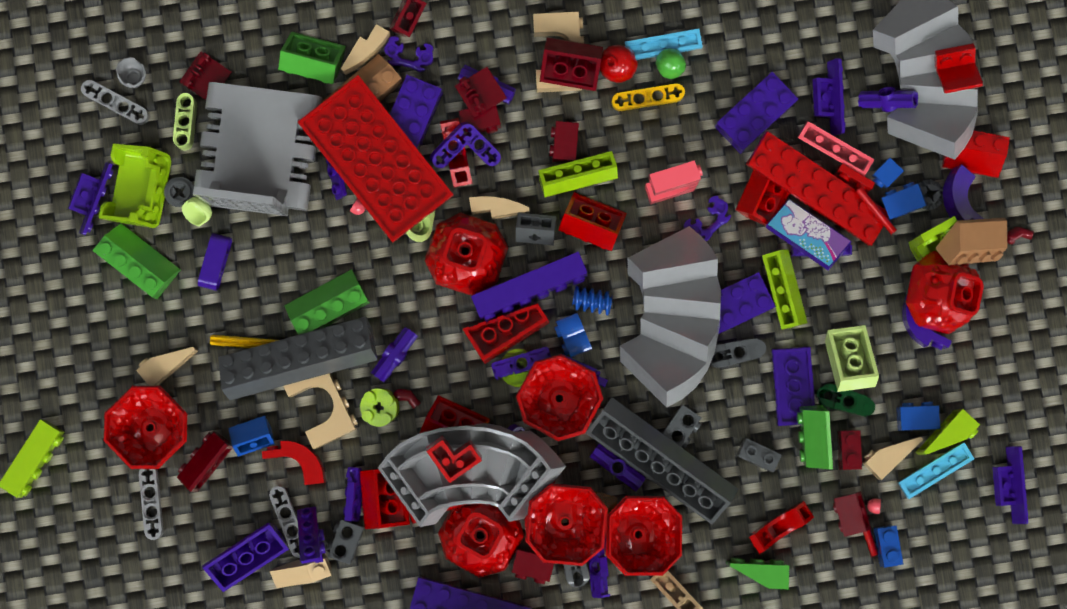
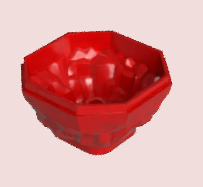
[424,212,508,296]
[906,250,984,334]
[516,354,603,441]
[104,386,187,469]
[525,483,608,566]
[604,496,682,576]
[438,504,524,578]

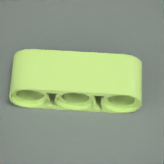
[173,93,197,151]

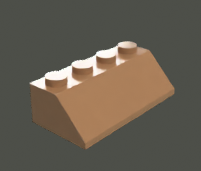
[323,54,403,102]
[935,218,1007,265]

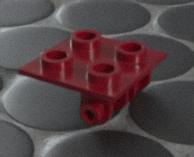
[179,52,232,100]
[455,67,507,118]

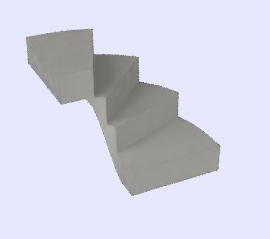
[873,0,978,160]
[620,226,721,408]
[378,423,566,527]

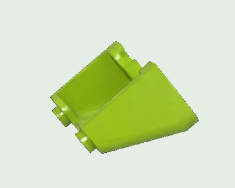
[99,144,171,228]

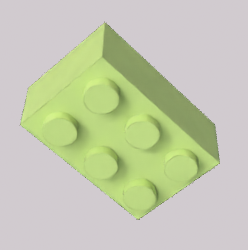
[825,325,879,392]

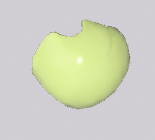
[182,197,212,227]

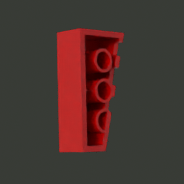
[463,303,549,364]

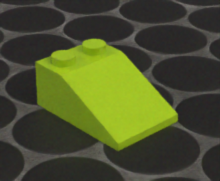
[916,409,980,455]

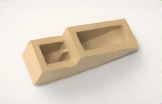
[341,24,391,75]
[469,196,530,219]

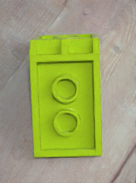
[909,216,957,262]

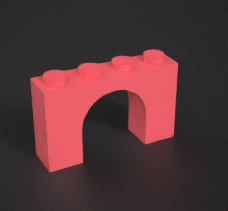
[645,160,703,205]

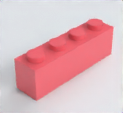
[797,121,874,176]

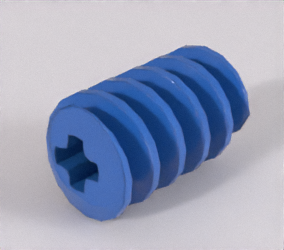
[572,286,613,316]

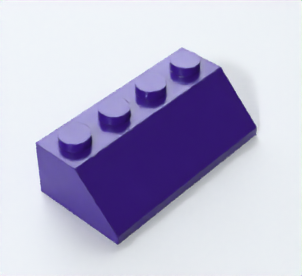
[202,522,289,592]

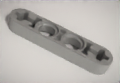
[81,80,149,125]
[139,469,164,540]
[269,486,300,558]

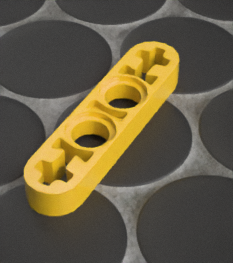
[612,84,685,111]

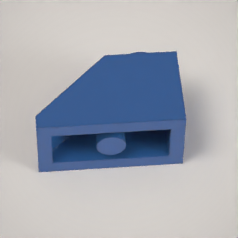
[872,158,904,189]

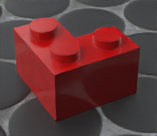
[426,435,482,483]

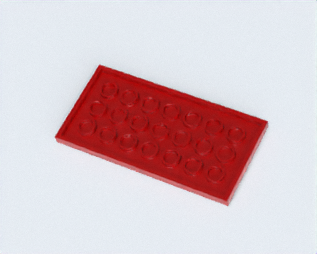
[298,75,454,243]

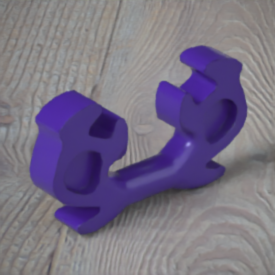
[384,36,434,72]
[683,196,731,242]

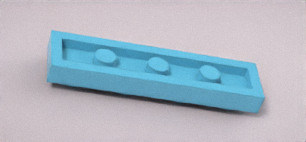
[624,29,703,60]
[897,442,974,499]

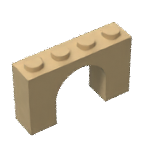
[533,12,584,93]
[284,373,358,449]

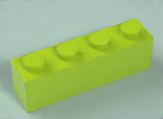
[538,151,618,198]
[762,249,808,330]
[0,419,64,498]

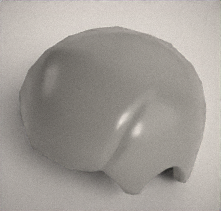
[116,57,147,88]

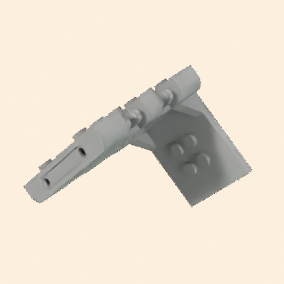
[193,82,323,216]

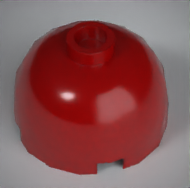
[599,45,638,83]

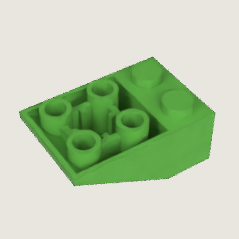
[726,558,789,589]

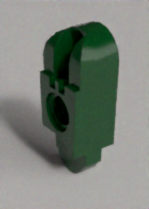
[816,384,875,417]

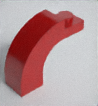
[440,118,472,187]
[262,441,326,485]
[749,501,814,554]

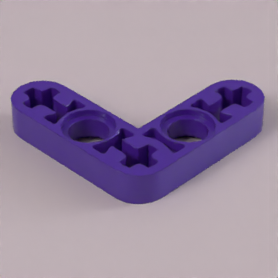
[430,122,501,168]

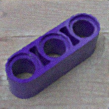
[198,233,232,291]

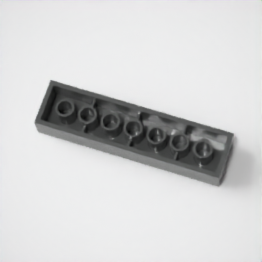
[218,316,377,401]
[586,398,739,524]

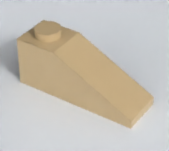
[136,347,199,386]
[862,437,923,480]
[270,553,331,588]
[650,571,703,609]

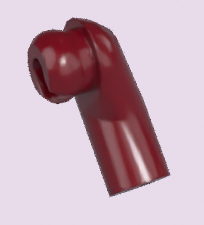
[1007,227,1034,244]
[393,389,421,409]

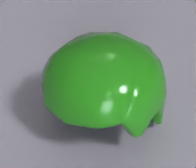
[656,48,686,79]

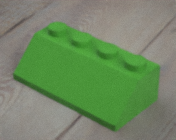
[92,223,181,299]
[284,269,370,335]

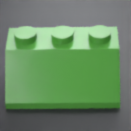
[278,32,346,84]
[797,405,833,469]

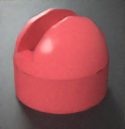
[350,198,365,215]
[867,498,881,514]

